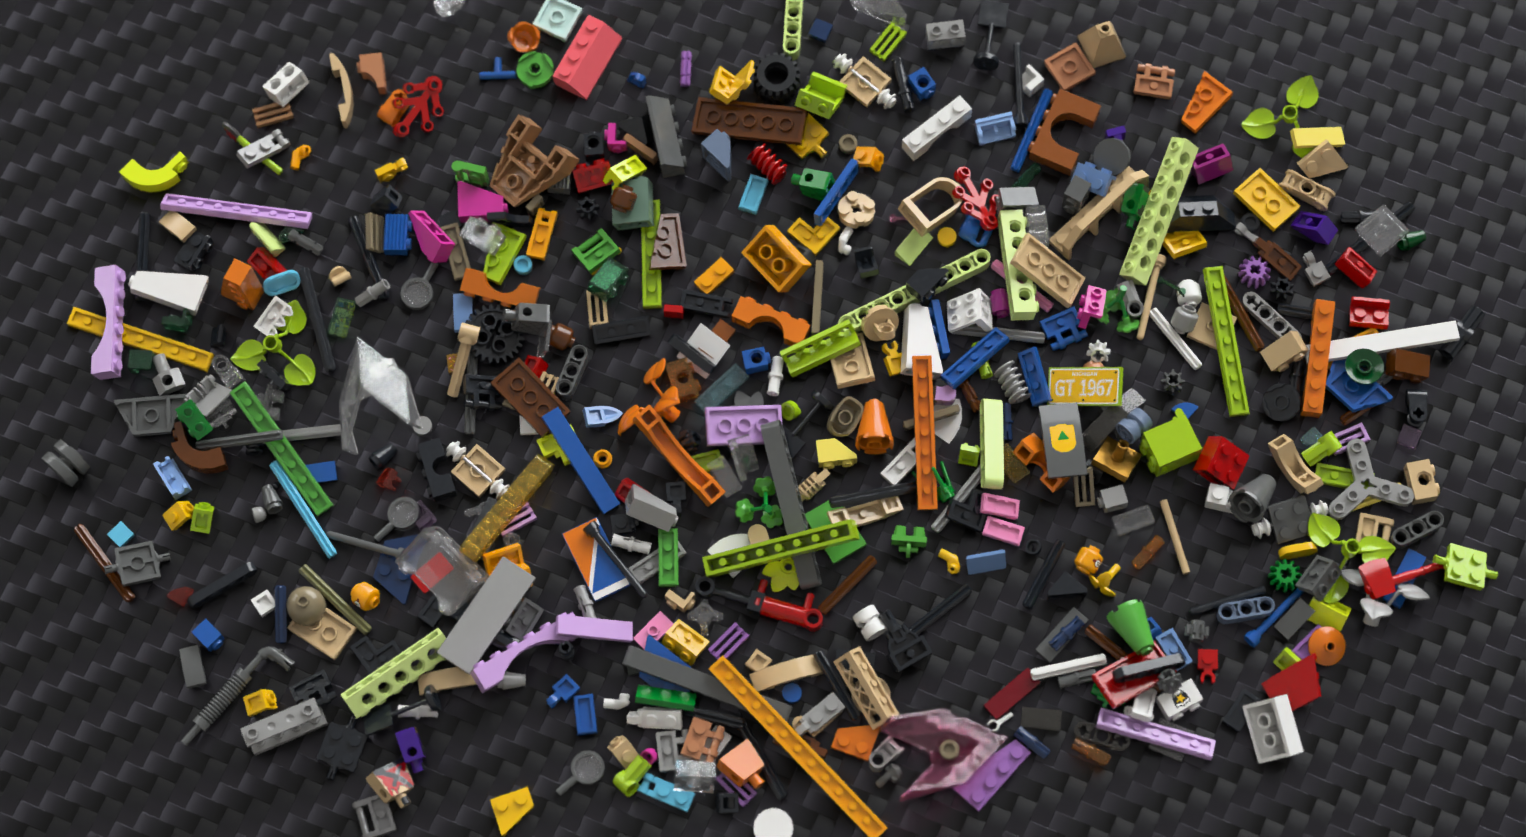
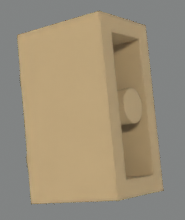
[1260,331,1309,372]

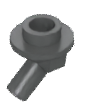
[876,763,902,788]

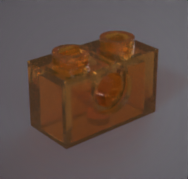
[665,357,701,404]

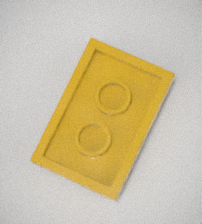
[1233,168,1300,232]

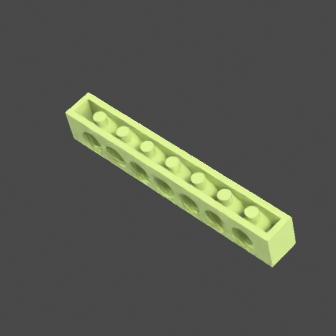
[1119,137,1199,286]

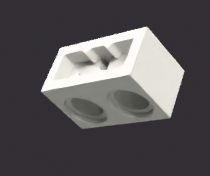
[262,62,309,107]

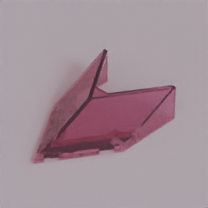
[880,708,1008,802]

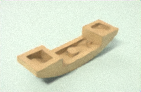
[329,53,354,128]
[827,496,904,527]
[749,654,824,693]
[417,667,477,696]

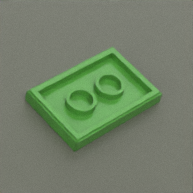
[805,500,867,565]

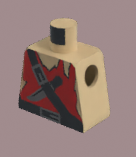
[366,757,414,808]

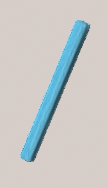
[270,460,337,558]

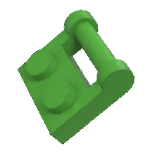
[452,161,490,188]
[571,228,621,274]

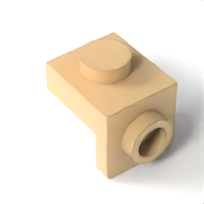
[665,589,696,613]
[607,735,639,769]

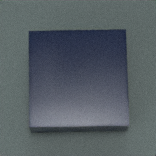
[809,18,833,43]

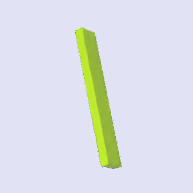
[641,200,662,309]

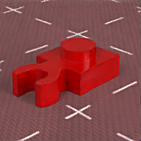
[1197,649,1218,684]

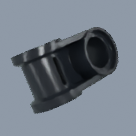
[1405,389,1427,428]

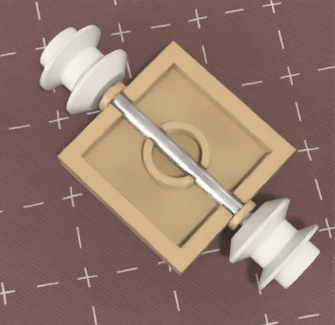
[833,54,897,109]
[446,441,510,500]

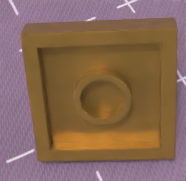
[1091,436,1142,482]

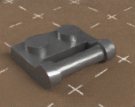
[352,795,397,837]

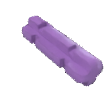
[680,51,692,87]

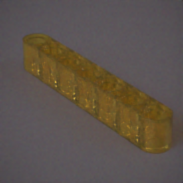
[459,454,555,562]

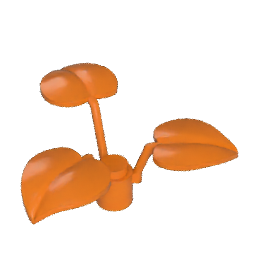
[618,358,680,436]

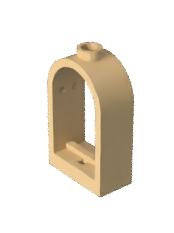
[898,177,962,237]

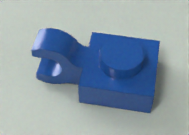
[546,674,580,708]

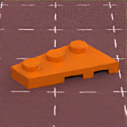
[1181,71,1233,133]

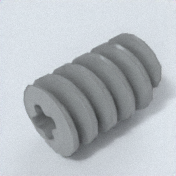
[994,360,1032,404]

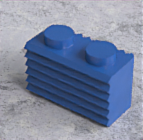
[383,214,413,255]

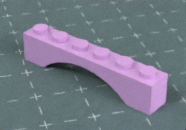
[91,265,126,380]
[470,612,579,693]

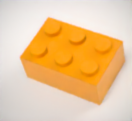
[741,225,812,292]

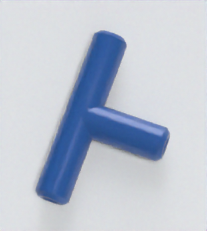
[479,57,517,79]

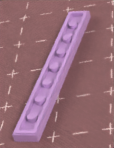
[160,193,312,229]

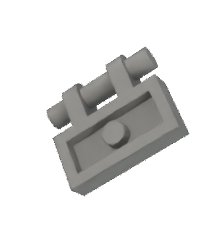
[656,729,694,773]

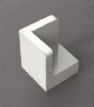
[1022,64,1044,98]

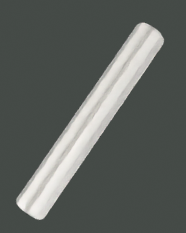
[1149,308,1202,370]
[1030,654,1107,680]

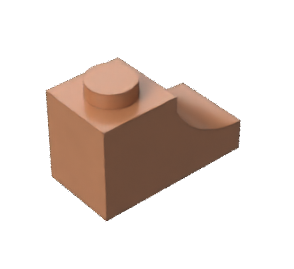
[357,53,387,95]

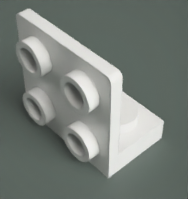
[947,288,993,333]

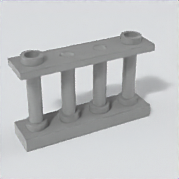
[240,698,328,756]

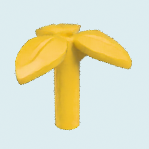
[1089,564,1121,597]

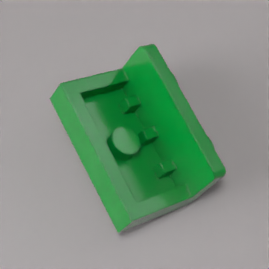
[175,399,213,440]

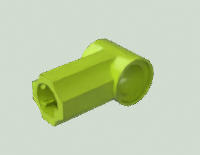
[1301,431,1343,467]
[613,755,651,797]

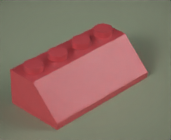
[553,15,622,100]

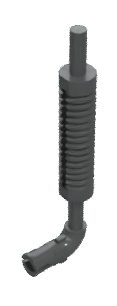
[181,646,296,746]

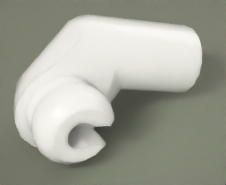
[838,227,853,255]

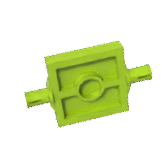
[1433,543,1498,591]

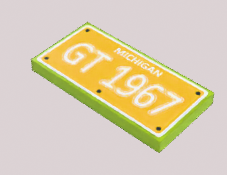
[1047,367,1123,406]

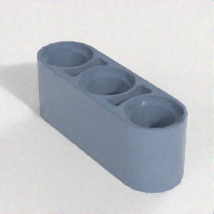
[1216,597,1275,624]

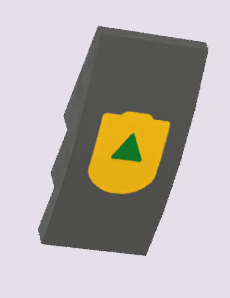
[1039,402,1087,479]

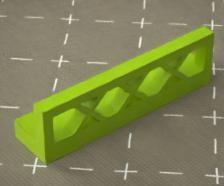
[780,319,861,378]

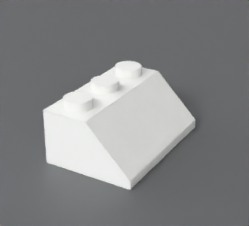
[1242,694,1304,763]

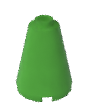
[1107,599,1154,656]

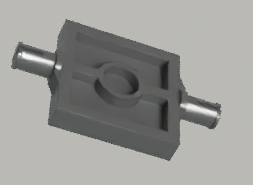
[104,541,171,587]

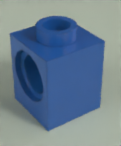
[908,67,936,100]
[742,347,771,375]
[192,619,225,652]

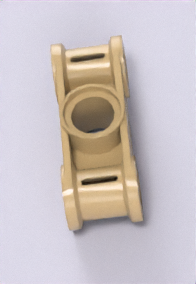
[1278,169,1336,211]

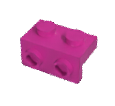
[1076,285,1107,329]

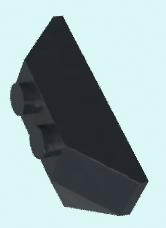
[1167,195,1236,232]

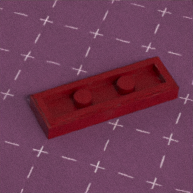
[983,668,1041,721]

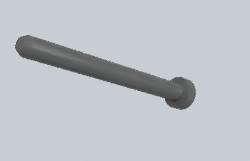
[326,531,406,562]

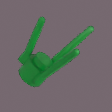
[912,461,955,503]

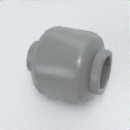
[1171,305,1199,334]

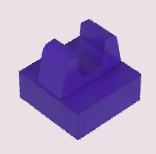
[1105,125,1126,141]

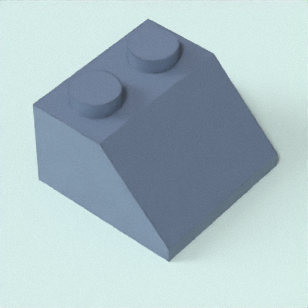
[701,129,732,182]

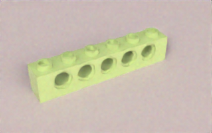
[997,209,1039,321]
[341,628,446,718]

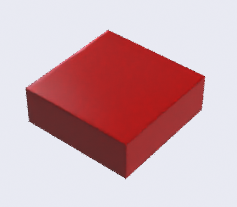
[664,304,684,319]

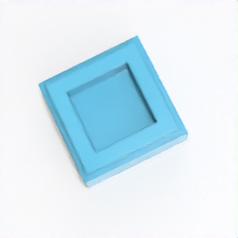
[107,521,135,547]

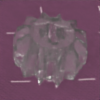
[433,0,465,17]

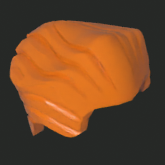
[507,22,540,52]

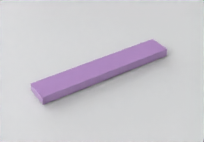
[1096,708,1216,761]

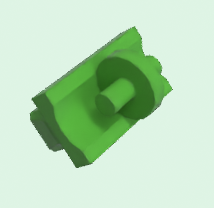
[891,525,927,558]

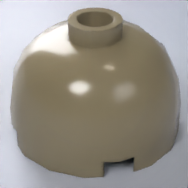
[286,586,326,626]

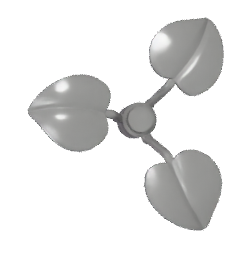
[1341,569,1430,627]

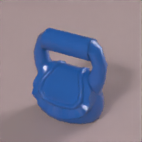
[958,215,993,247]

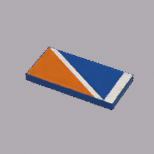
[562,517,630,603]

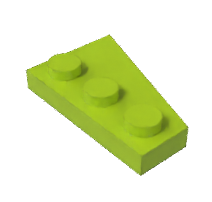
[484,223,527,285]

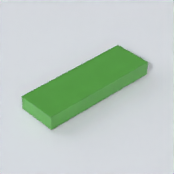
[658,528,679,587]

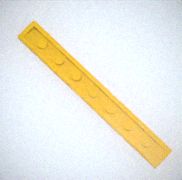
[67,307,215,372]

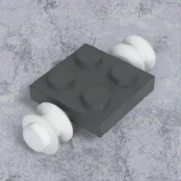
[1251,495,1329,544]

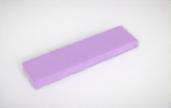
[556,614,633,643]

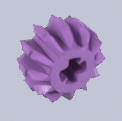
[1238,256,1271,289]

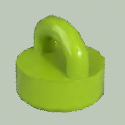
[781,400,801,421]

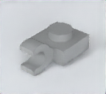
[1302,251,1331,287]

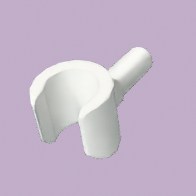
[987,712,1013,732]

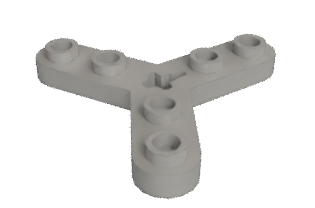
[1328,439,1414,520]

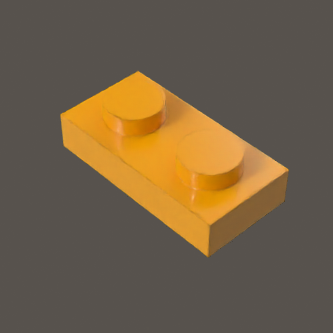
[694,257,734,294]

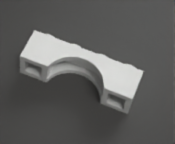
[902,96,972,161]

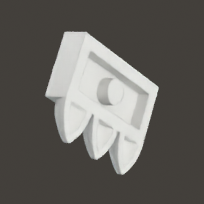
[254,296,293,336]

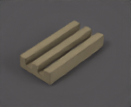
[365,212,384,253]
[1073,466,1095,507]

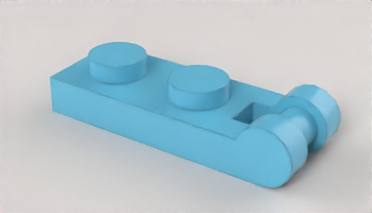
[637,773,695,813]

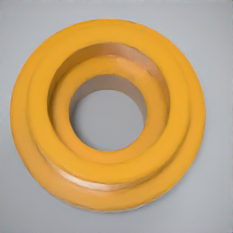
[593,449,612,469]

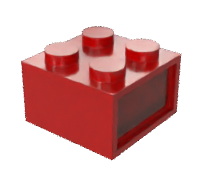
[1193,436,1249,489]

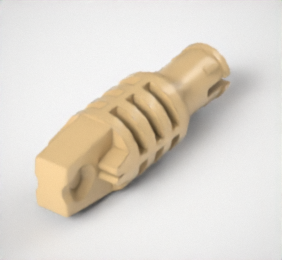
[798,468,830,502]

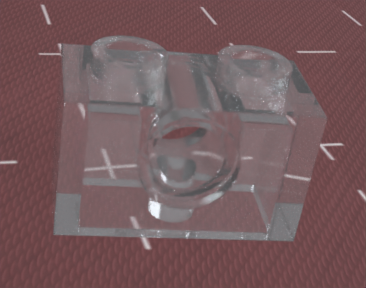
[459,216,506,256]
[674,760,716,793]

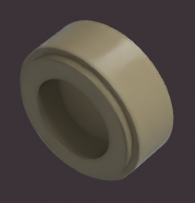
[839,134,858,154]
[939,740,960,761]

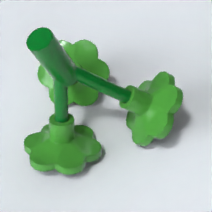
[1097,285,1139,333]
[735,476,783,529]

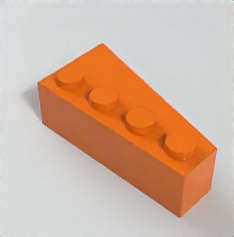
[221,259,264,310]

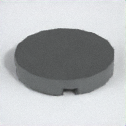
[1093,138,1131,175]

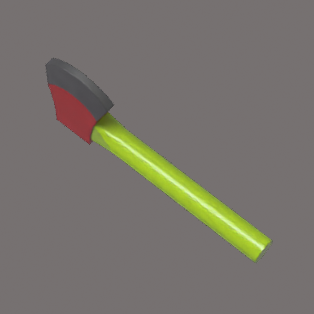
[222,122,283,175]

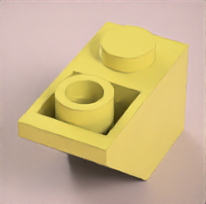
[816,438,857,469]

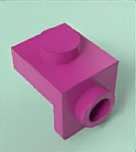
[604,123,627,153]

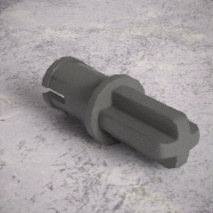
[1057,669,1096,689]

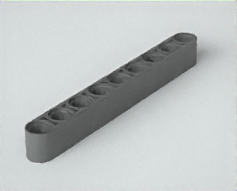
[760,419,822,590]
[622,645,793,722]

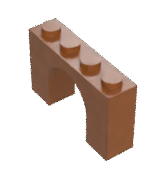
[1028,89,1101,176]

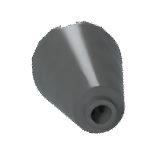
[1228,474,1276,524]

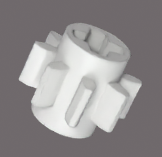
[1086,340,1111,362]

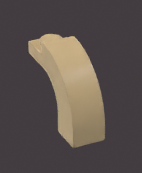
[1268,434,1324,494]

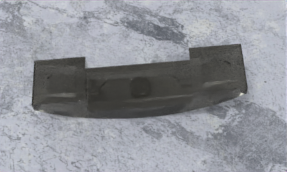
[1082,388,1146,453]

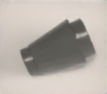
[262,484,283,514]

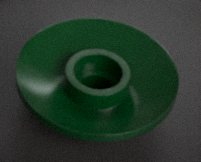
[1345,348,1384,385]

